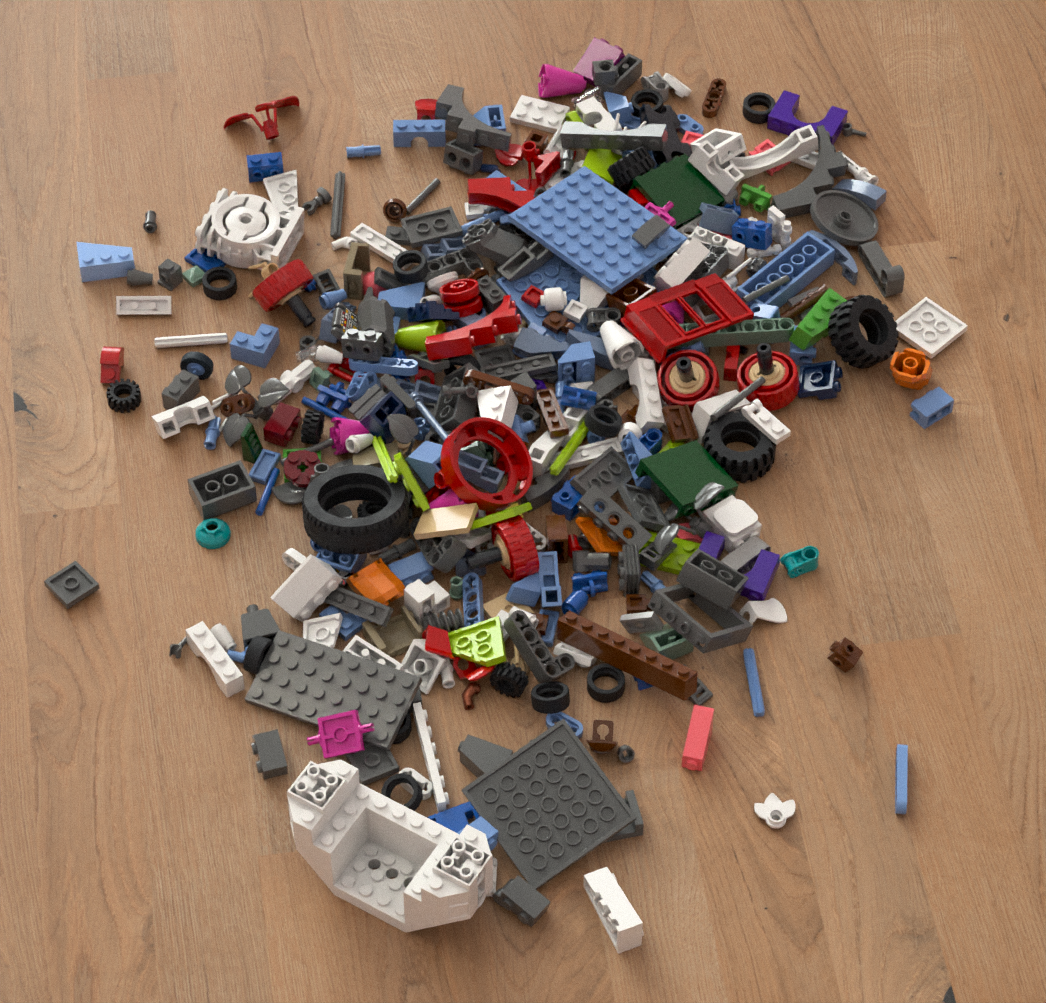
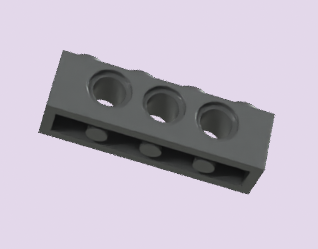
[576,484,652,550]

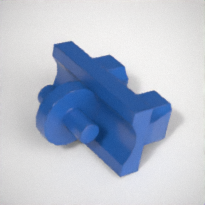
[316,381,352,414]
[560,385,597,410]
[571,570,608,597]

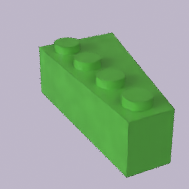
[789,288,847,351]

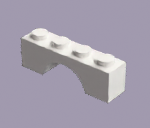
[628,357,664,433]
[185,621,245,698]

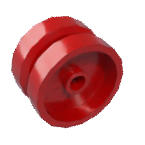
[439,279,483,318]

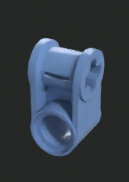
[345,371,377,403]

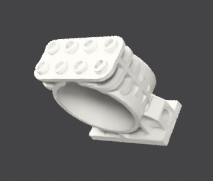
[195,188,304,270]

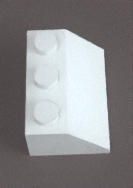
[270,554,343,622]

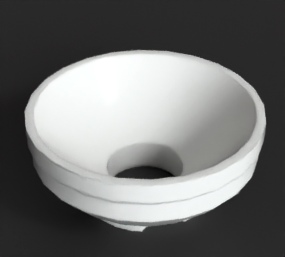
[426,271,458,294]

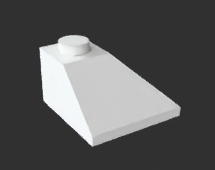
[401,639,446,694]

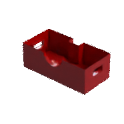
[723,345,740,382]

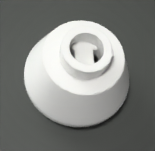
[618,422,643,443]

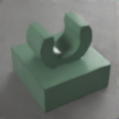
[309,367,333,391]

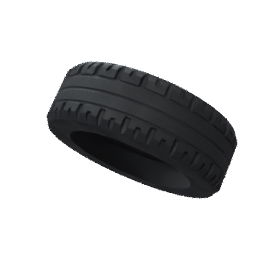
[302,465,409,555]

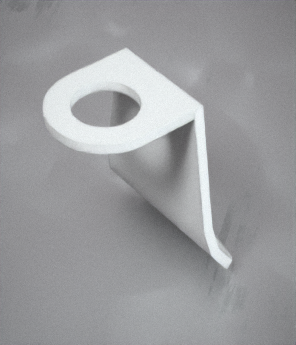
[739,598,787,624]

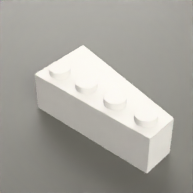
[583,867,644,954]

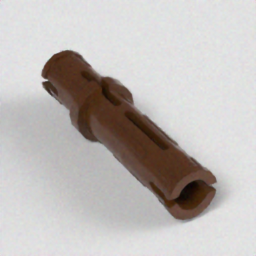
[780,284,828,319]

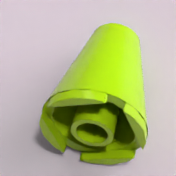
[395,320,446,352]

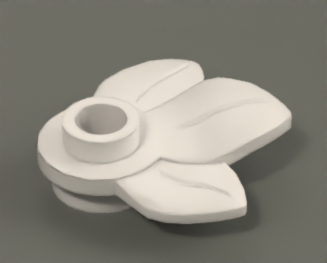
[754,793,795,828]

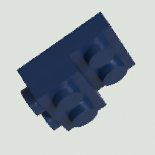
[407,301,460,323]
[797,360,843,400]

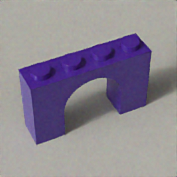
[767,90,848,145]
[699,531,780,601]

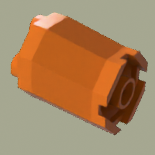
[890,348,933,390]
[345,558,405,606]

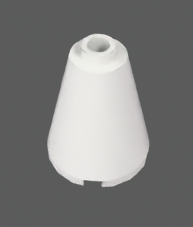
[600,320,644,370]

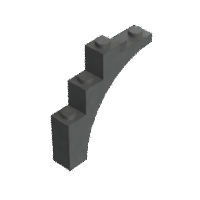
[435,84,512,152]
[771,125,848,218]

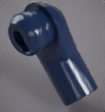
[481,164,502,174]

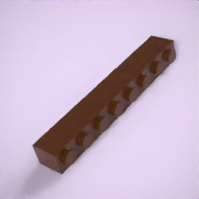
[557,611,698,701]

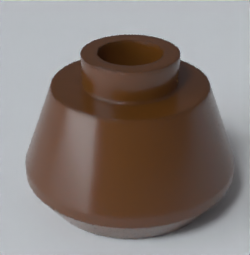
[383,198,407,222]

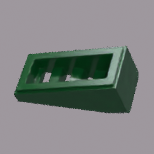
[240,423,263,464]

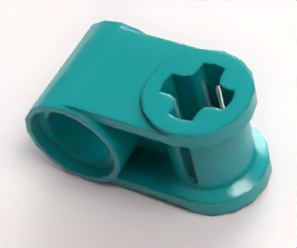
[780,546,819,578]

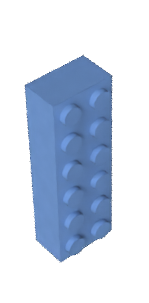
[736,231,835,308]

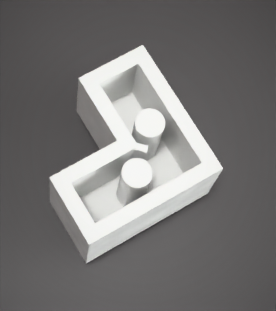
[404,579,450,626]

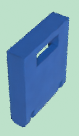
[427,802,479,833]

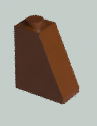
[545,514,568,563]

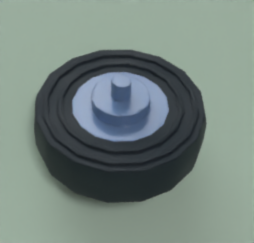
[180,351,214,380]

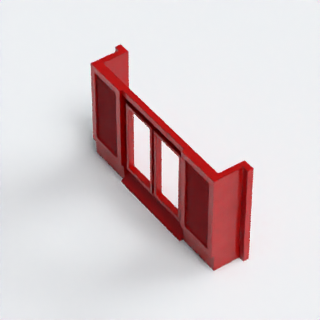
[620,273,754,364]

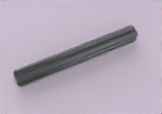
[330,171,346,239]

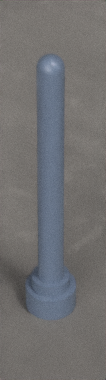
[409,391,448,441]

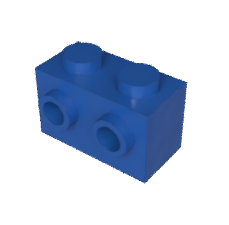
[246,152,284,183]
[732,218,772,250]
[551,475,582,522]

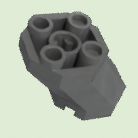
[462,218,528,267]
[357,296,395,358]

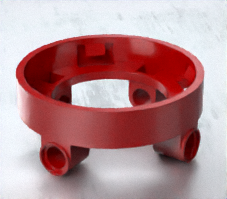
[434,417,533,516]

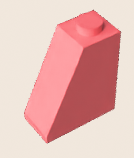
[682,705,714,771]

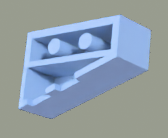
[76,242,135,282]

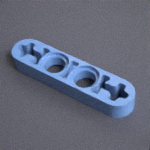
[349,357,419,376]
[462,572,484,627]
[895,744,908,814]

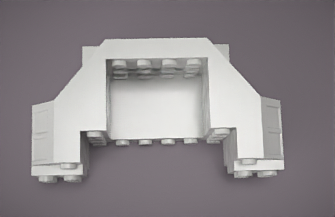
[287,760,493,933]

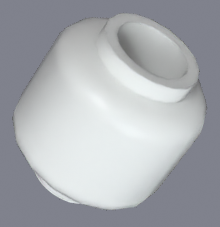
[540,287,567,312]

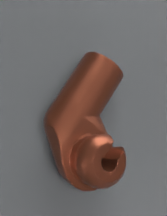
[462,682,481,710]

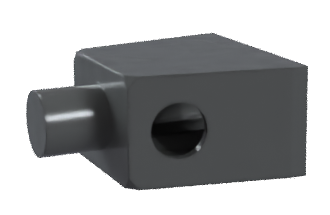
[241,604,280,651]

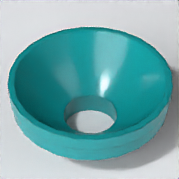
[195,518,231,549]

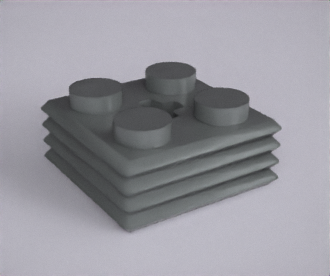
[617,544,641,598]

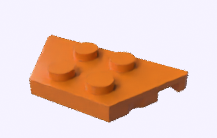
[575,517,632,556]

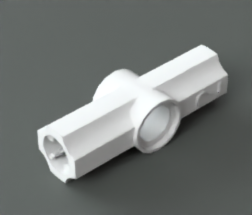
[275,359,315,404]

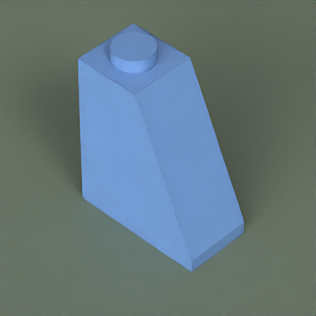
[378,282,425,320]

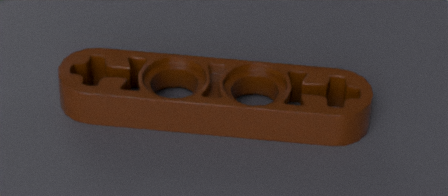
[463,370,535,405]

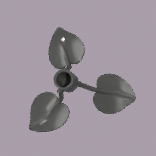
[223,365,290,447]
[386,414,452,494]
[272,458,353,518]
[654,482,725,556]

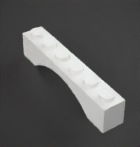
[718,124,819,180]

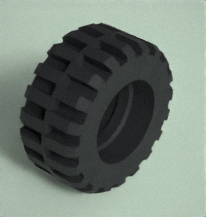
[828,294,899,369]
[704,411,776,483]

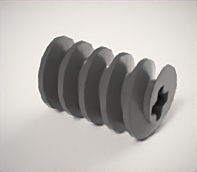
[422,608,464,633]

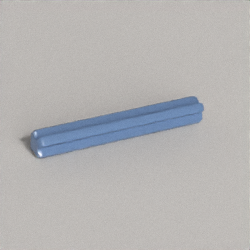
[743,648,765,717]

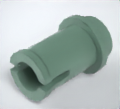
[449,576,463,600]

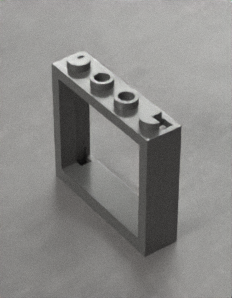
[648,584,753,654]

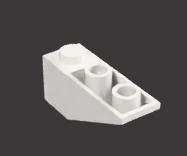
[689,226,745,270]
[528,430,565,477]

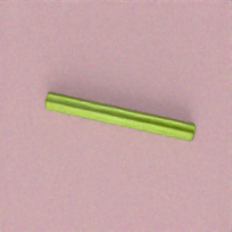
[549,419,589,476]
[372,436,399,483]

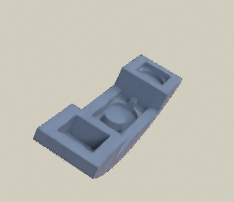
[808,230,858,286]

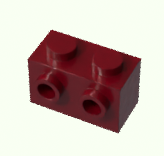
[263,402,303,447]

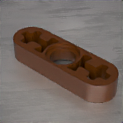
[702,78,726,118]

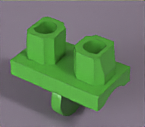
[739,183,772,213]

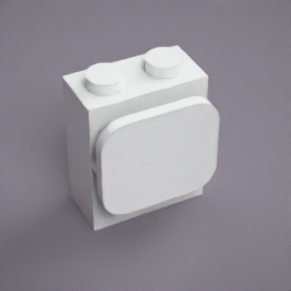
[702,495,762,554]

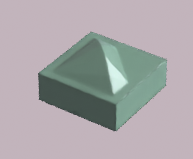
[182,265,204,287]

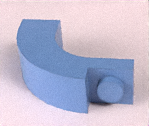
[537,551,562,608]

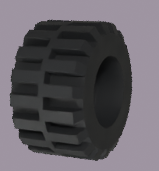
[607,146,655,188]

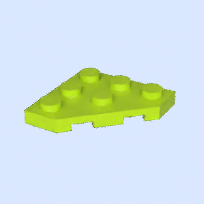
[448,616,507,667]

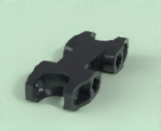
[639,104,692,166]

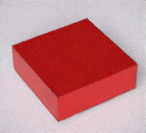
[521,285,544,308]

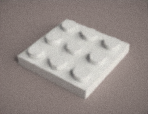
[895,297,968,359]

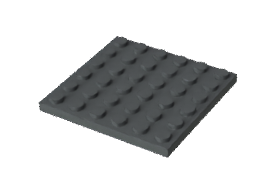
[462,719,637,890]

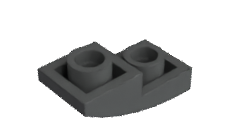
[632,215,670,249]

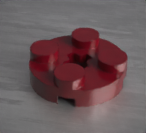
[284,450,321,488]

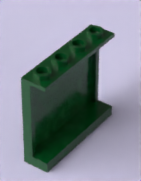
[629,154,725,230]
[635,440,739,519]

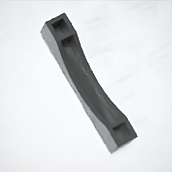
[560,121,668,151]

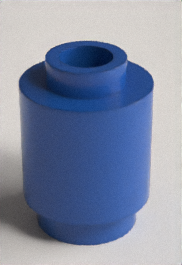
[561,590,589,615]

